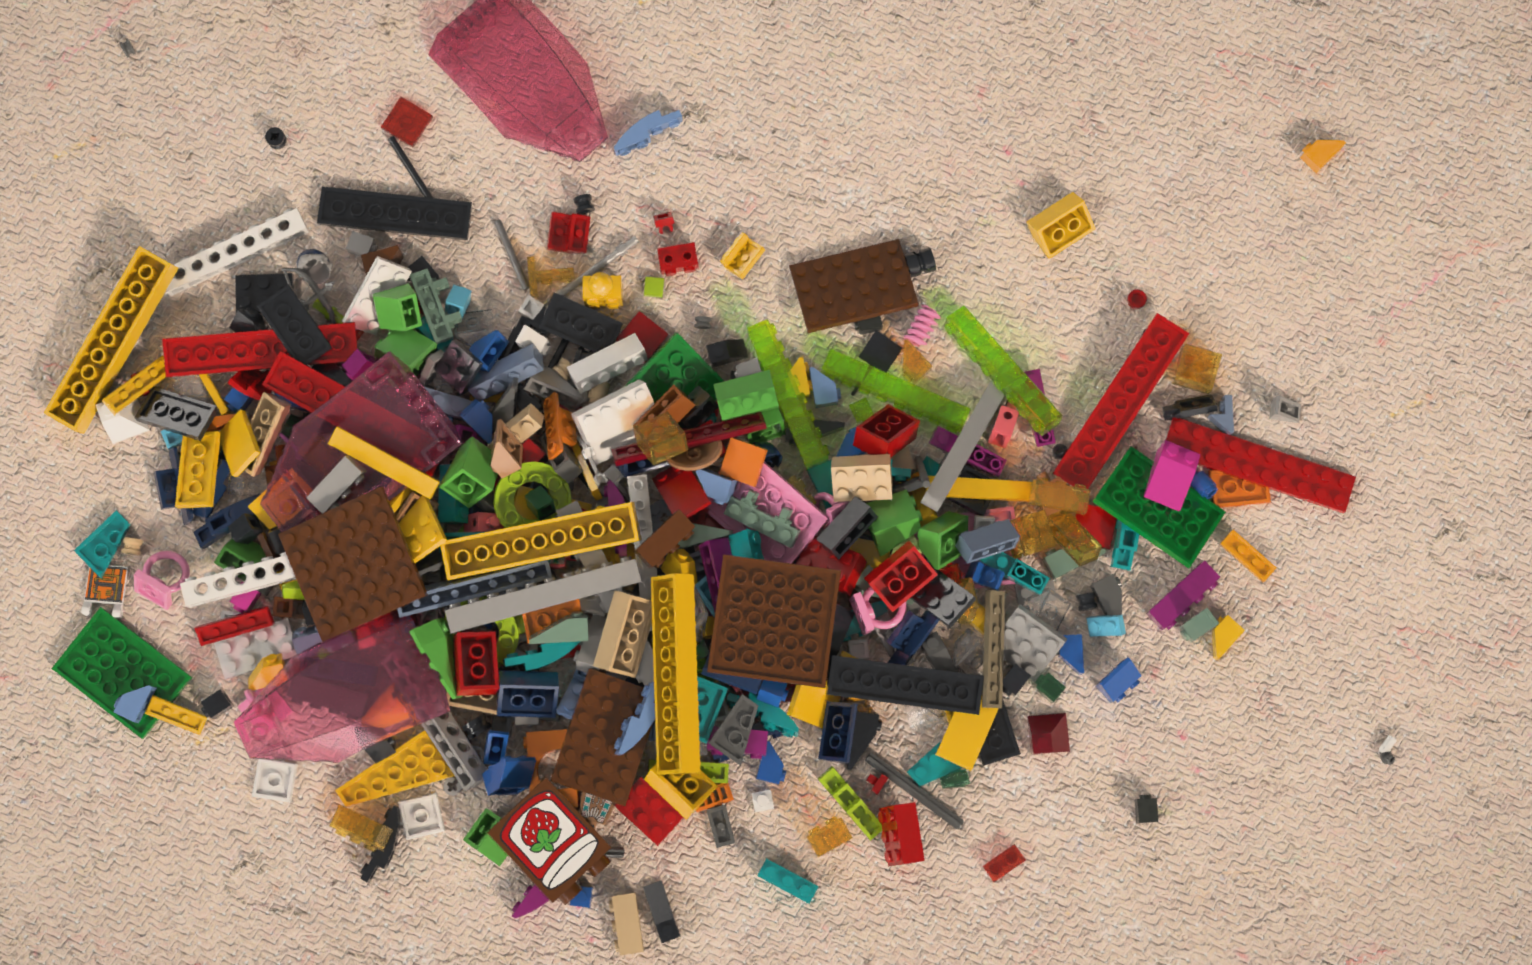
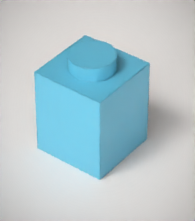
[445,285,472,319]

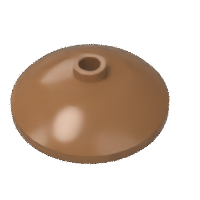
[664,428,722,471]

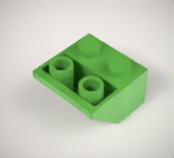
[372,283,422,331]
[214,538,266,581]
[463,808,507,866]

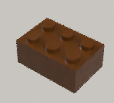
[633,510,696,569]

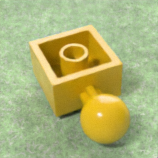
[583,272,623,309]

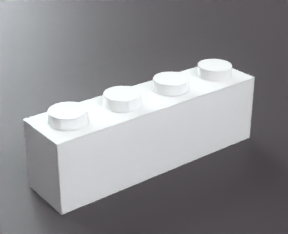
[567,333,648,394]

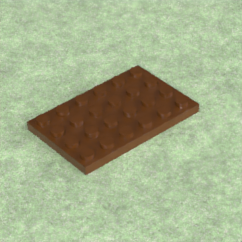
[789,239,919,333]
[550,668,655,806]

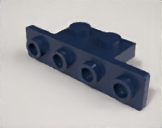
[154,447,194,525]
[886,610,939,665]

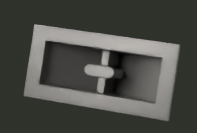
[1269,396,1301,423]

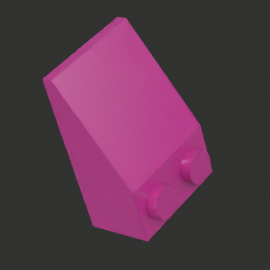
[1144,440,1200,511]

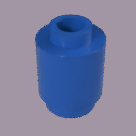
[1190,471,1218,499]

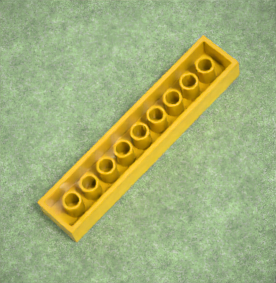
[44,246,179,434]
[441,502,642,580]
[651,573,701,775]

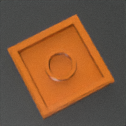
[719,437,768,487]

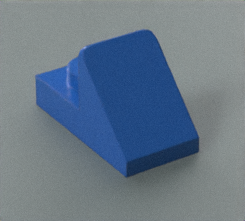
[964,561,1005,591]

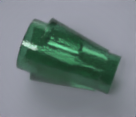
[940,768,970,789]

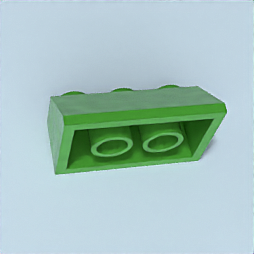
[713,370,779,421]
[917,511,969,570]

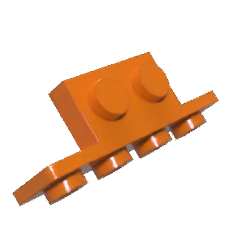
[543,392,577,460]

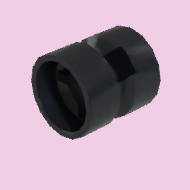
[904,247,936,278]

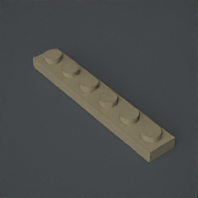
[982,590,1006,708]

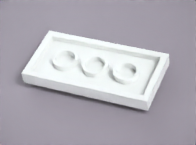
[342,256,412,336]
[214,618,297,680]

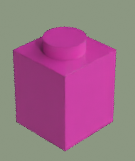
[229,582,262,613]

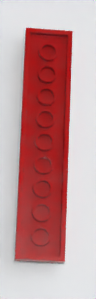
[1052,313,1190,495]
[162,322,358,377]
[262,351,450,477]
[1165,417,1356,514]

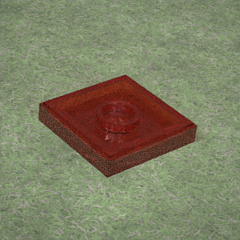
[381,97,433,148]

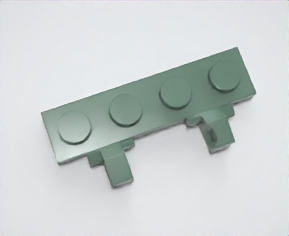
[410,268,462,344]
[724,490,801,548]

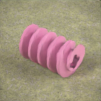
[903,304,941,347]

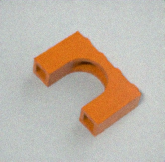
[523,729,579,808]

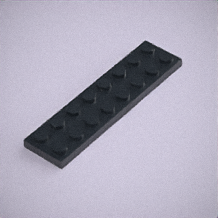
[317,186,473,241]
[826,655,984,715]

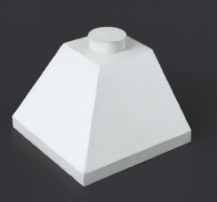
[96,398,150,444]

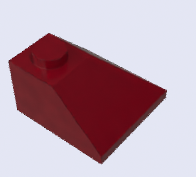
[1027,713,1070,755]

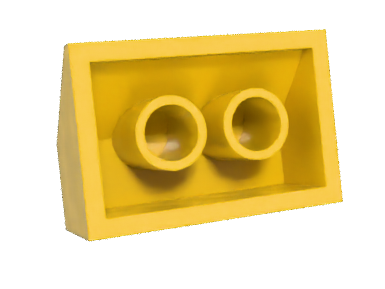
[1026,192,1095,259]
[644,763,718,820]

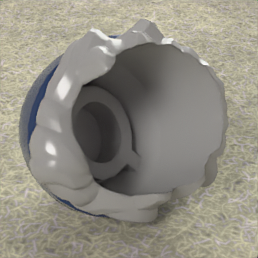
[296,249,333,285]

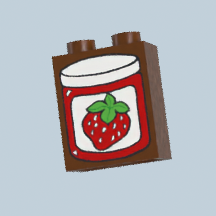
[486,778,611,905]

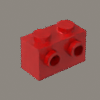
[657,242,699,276]

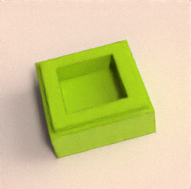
[644,276,665,298]

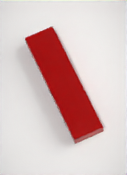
[194,606,275,646]

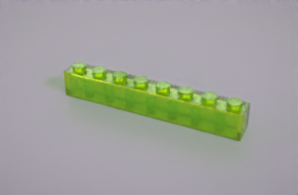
[944,306,1063,436]
[747,319,830,470]
[821,349,971,433]

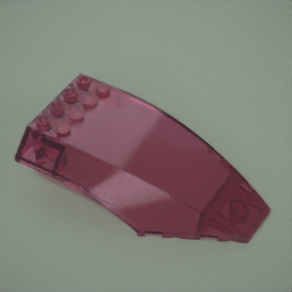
[428,0,608,162]
[260,351,462,532]
[234,610,450,763]

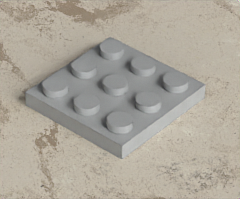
[1003,604,1067,682]

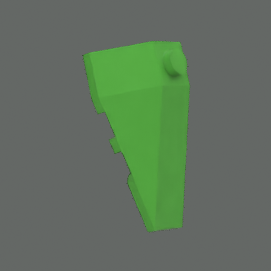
[409,618,462,699]

